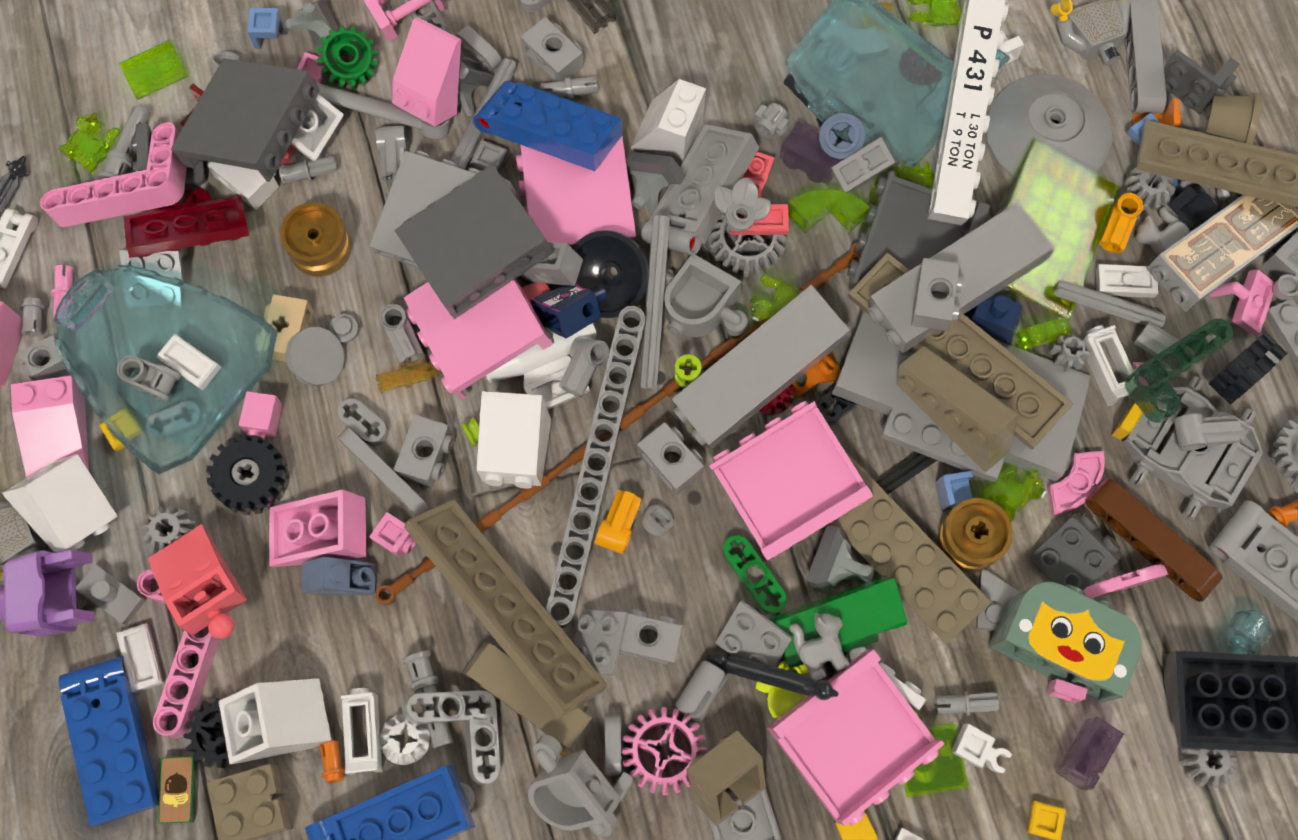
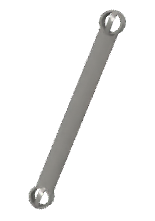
[211,51,449,139]

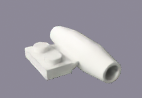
[486,323,597,410]

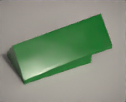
[769,576,907,669]

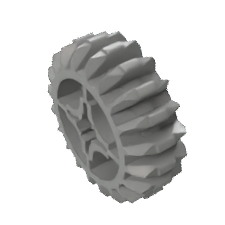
[709,214,787,278]

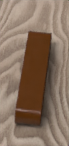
[1085,478,1223,602]

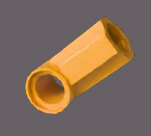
[1098,193,1143,253]
[594,490,642,555]

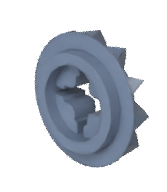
[819,113,865,160]

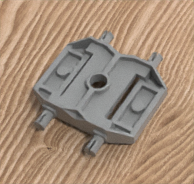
[1123,376,1263,521]

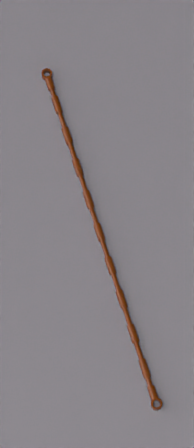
[376,242,858,606]

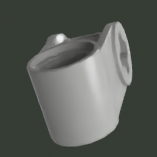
[117,356,181,403]

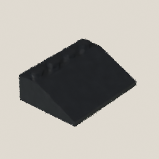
[1163,651,1298,754]

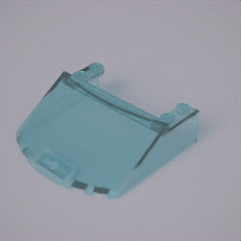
[785,0,1011,167]

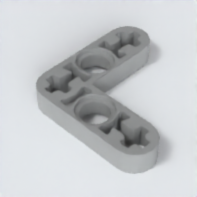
[403,690,500,785]

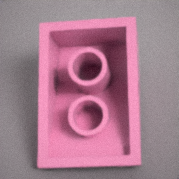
[392,17,461,127]
[11,375,89,478]
[269,490,366,567]

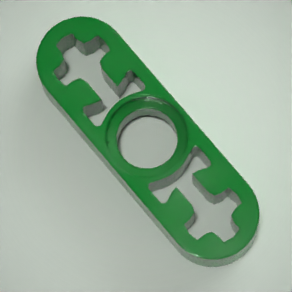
[723,535,787,615]

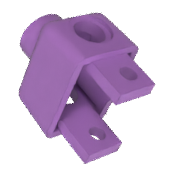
[0,550,95,636]

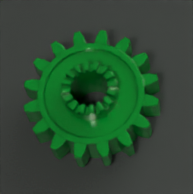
[316,26,378,89]

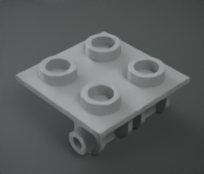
[716,600,793,667]
[574,609,628,675]

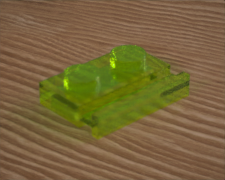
[118,40,189,100]

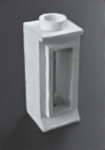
[1082,325,1144,407]
[341,688,383,775]

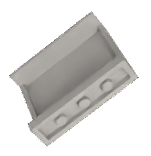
[369,150,517,268]

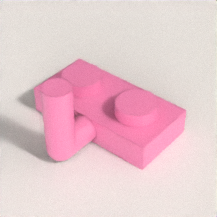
[1210,269,1275,335]

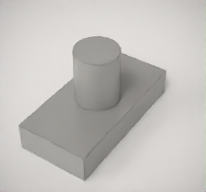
[76,564,146,625]

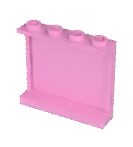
[516,136,636,248]
[403,278,553,400]
[710,401,873,561]
[767,649,944,826]

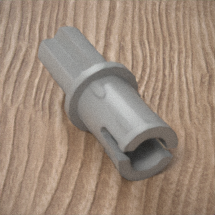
[279,156,337,184]
[935,691,1000,716]

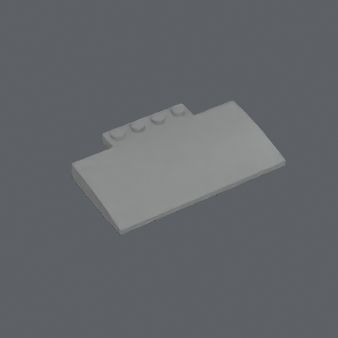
[832,311,1091,482]

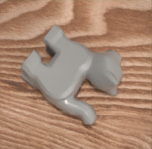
[1135,206,1190,256]
[790,613,850,680]

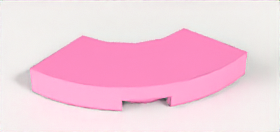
[1047,451,1105,516]
[1084,564,1168,599]

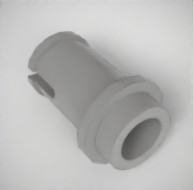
[19,297,45,336]

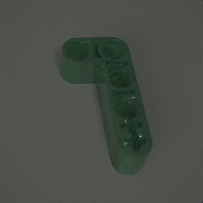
[1125,318,1233,423]

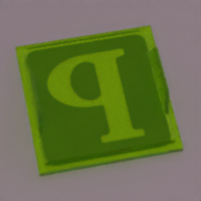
[904,724,969,798]

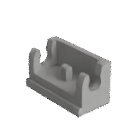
[831,137,900,193]

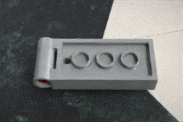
[641,124,759,255]
[1209,500,1298,622]

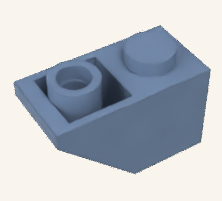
[302,557,376,596]

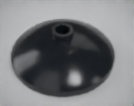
[572,230,649,318]

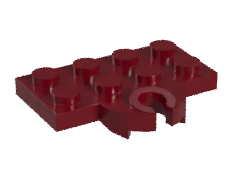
[123,187,249,258]

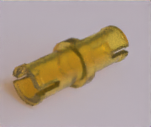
[376,361,438,393]

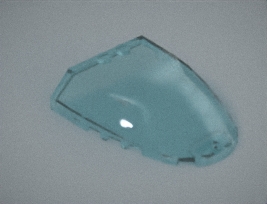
[54,265,278,474]

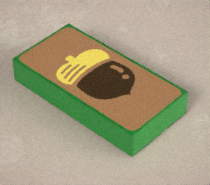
[158,756,196,824]

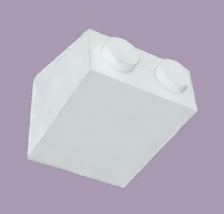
[631,79,706,167]
[477,391,551,489]
[2,454,118,552]
[219,678,331,764]

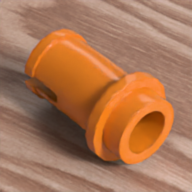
[1267,499,1298,528]
[319,741,345,784]

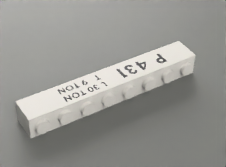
[927,0,1008,225]

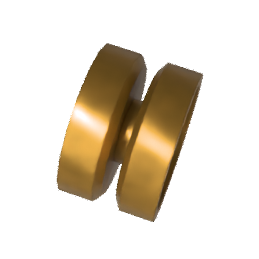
[280,202,352,277]
[937,498,1013,573]

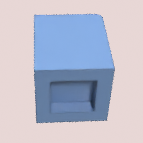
[247,8,284,49]
[936,471,974,511]

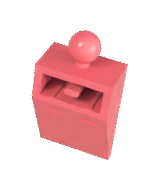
[148,524,247,639]

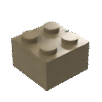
[686,731,766,826]
[207,764,293,840]

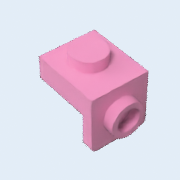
[369,512,416,559]

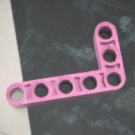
[40,122,187,227]
[137,569,230,738]

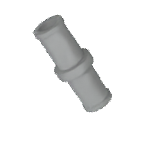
[540,75,598,100]

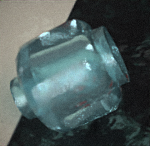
[1223,610,1272,655]

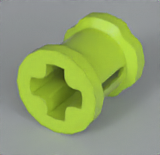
[674,354,702,388]

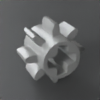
[754,103,789,138]
[1050,334,1090,372]

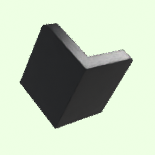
[1168,183,1220,230]

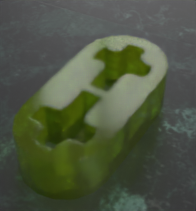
[1015,317,1073,350]

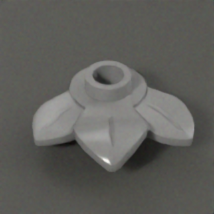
[714,178,771,232]

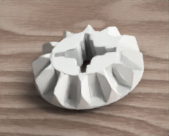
[379,714,430,765]

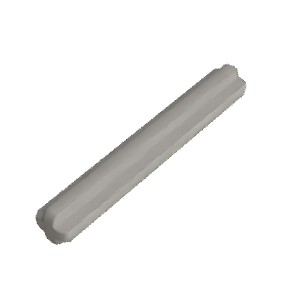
[1053,280,1166,328]

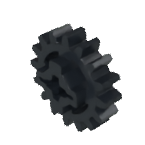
[183,698,238,769]

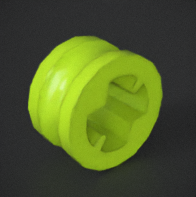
[460,417,479,447]

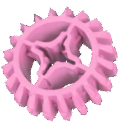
[621,707,707,795]

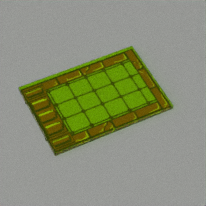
[1005,139,1119,321]

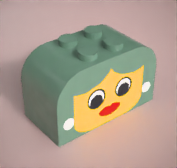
[988,582,1142,703]

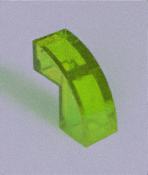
[788,189,870,233]

